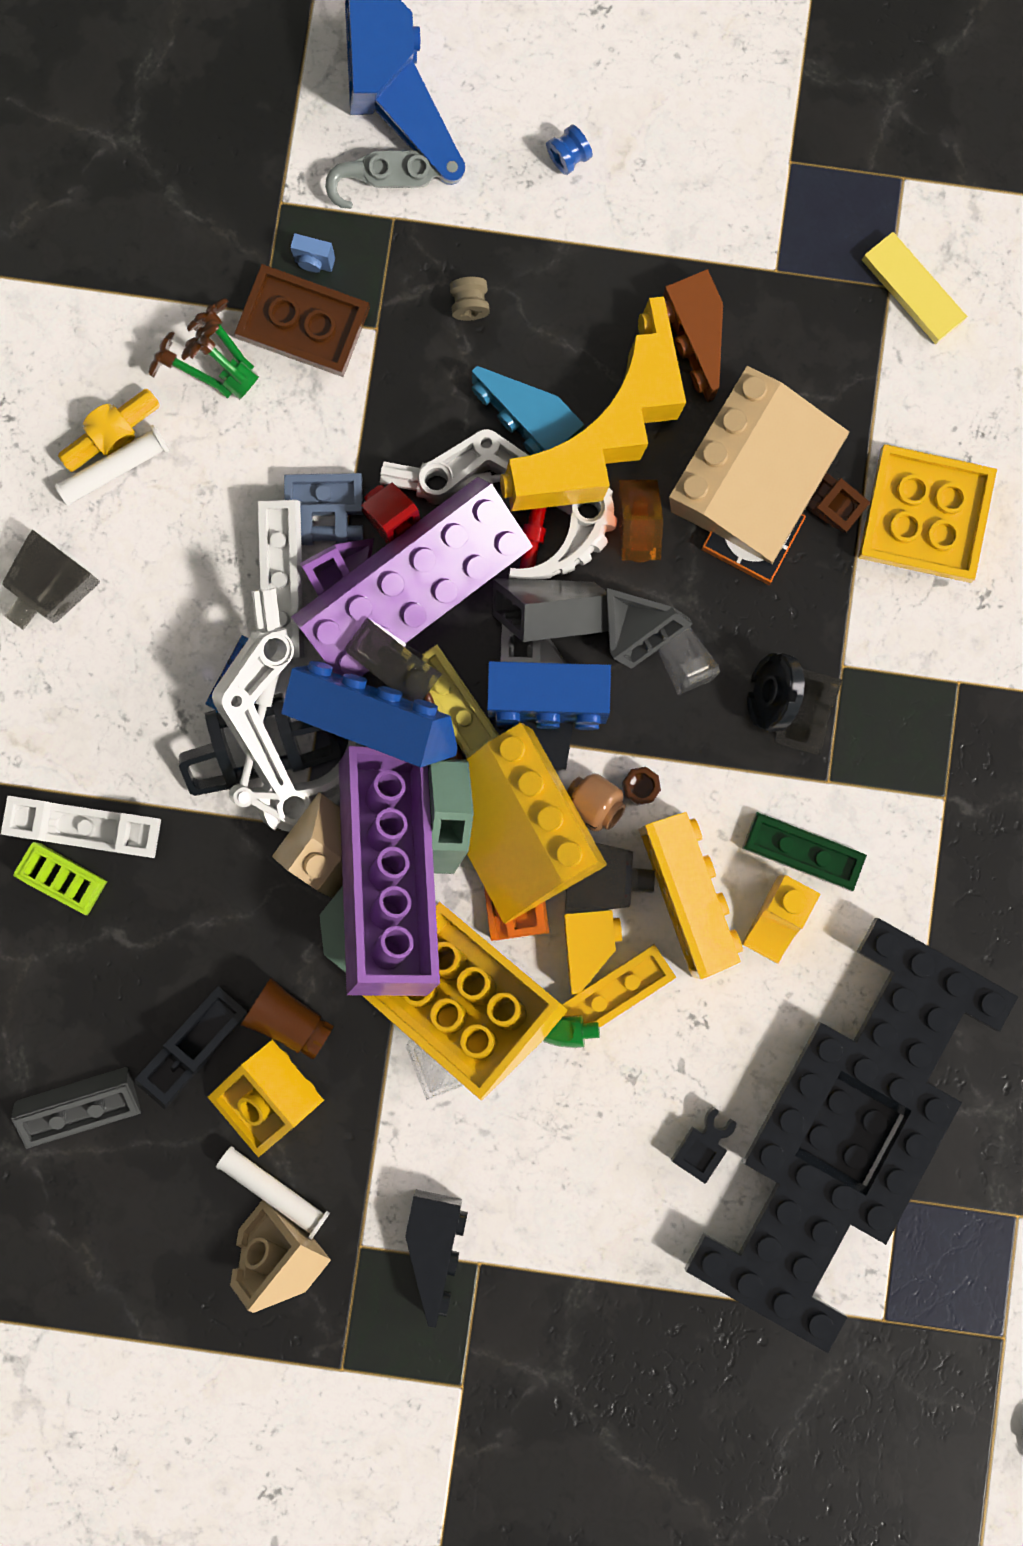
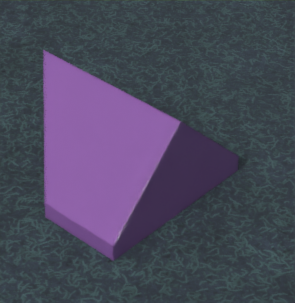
[300,538,374,596]

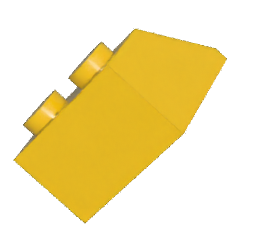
[208,1039,324,1157]

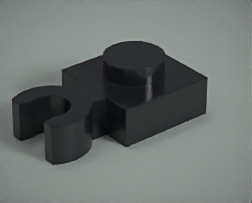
[671,1107,737,1184]

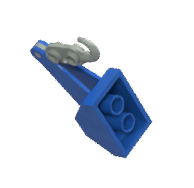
[325,0,465,209]

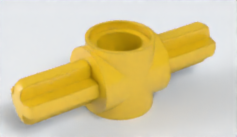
[58,389,160,472]

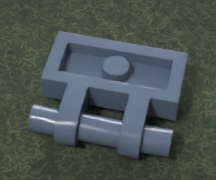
[284,473,364,546]

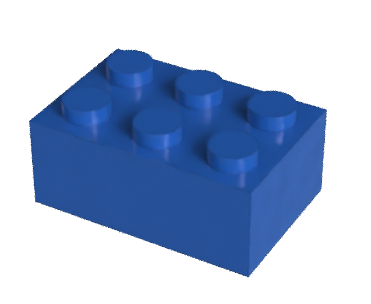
[487,661,611,730]

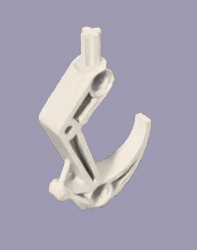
[380,429,618,580]
[212,588,363,832]

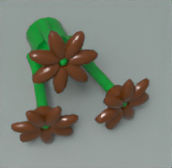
[148,298,259,400]

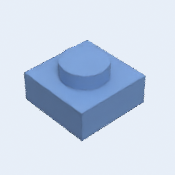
[290,233,335,273]

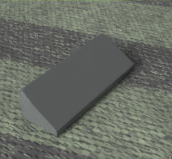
[11,1067,141,1149]

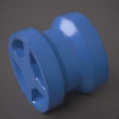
[546,124,593,175]

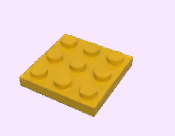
[858,444,997,583]

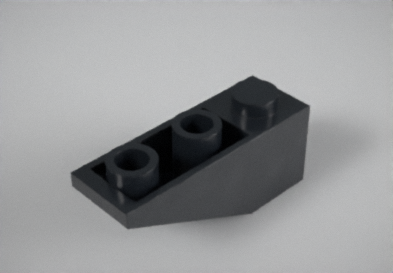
[405,1189,468,1328]

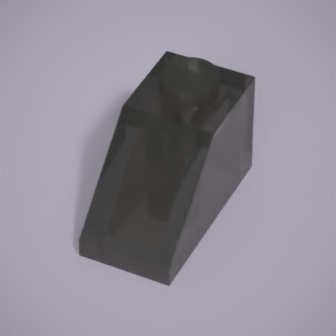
[344,617,442,702]

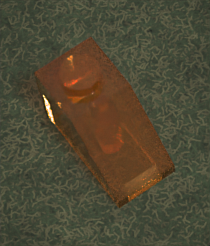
[619,480,663,562]

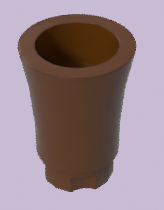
[241,978,334,1060]

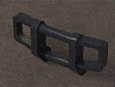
[179,693,341,796]

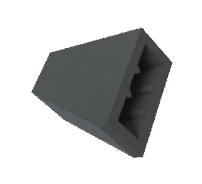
[492,578,609,642]

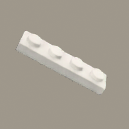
[258,500,304,658]

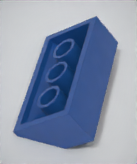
[281,661,458,768]

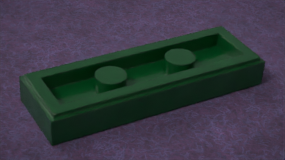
[742,812,867,892]

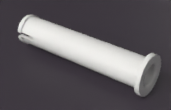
[55,424,170,506]
[216,1146,330,1240]

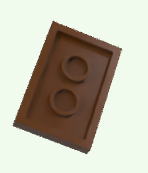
[234,264,370,377]

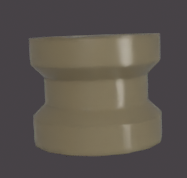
[450,277,490,321]

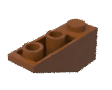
[663,269,723,402]

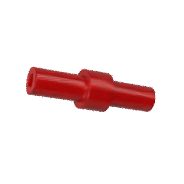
[519,507,547,569]

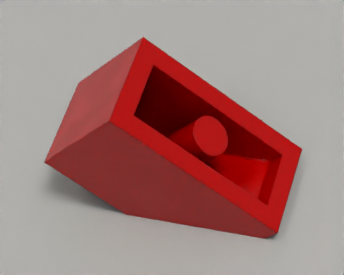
[361,482,420,544]

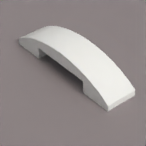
[1,796,161,858]

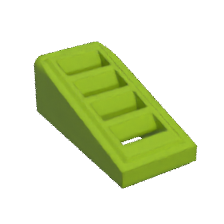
[13,842,108,915]

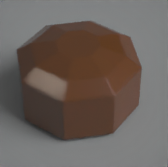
[622,767,661,806]

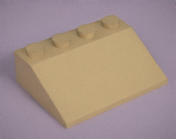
[669,366,849,564]

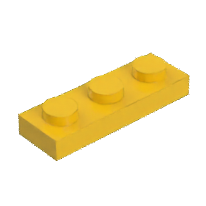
[562,944,676,1027]

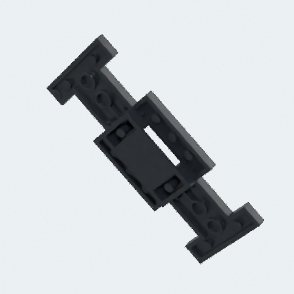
[684,918,1018,1353]

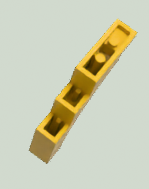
[500,297,686,511]

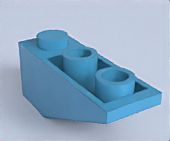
[471,366,584,455]

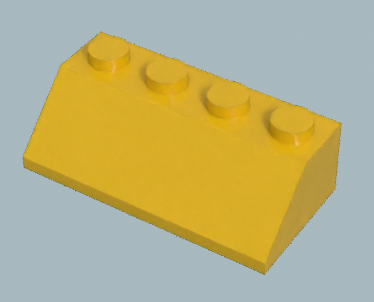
[638,812,743,980]

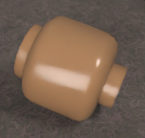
[567,773,626,831]

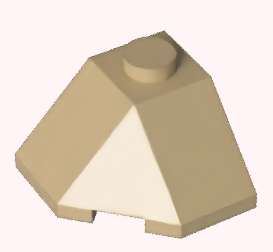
[272,792,343,898]
[230,1200,331,1313]

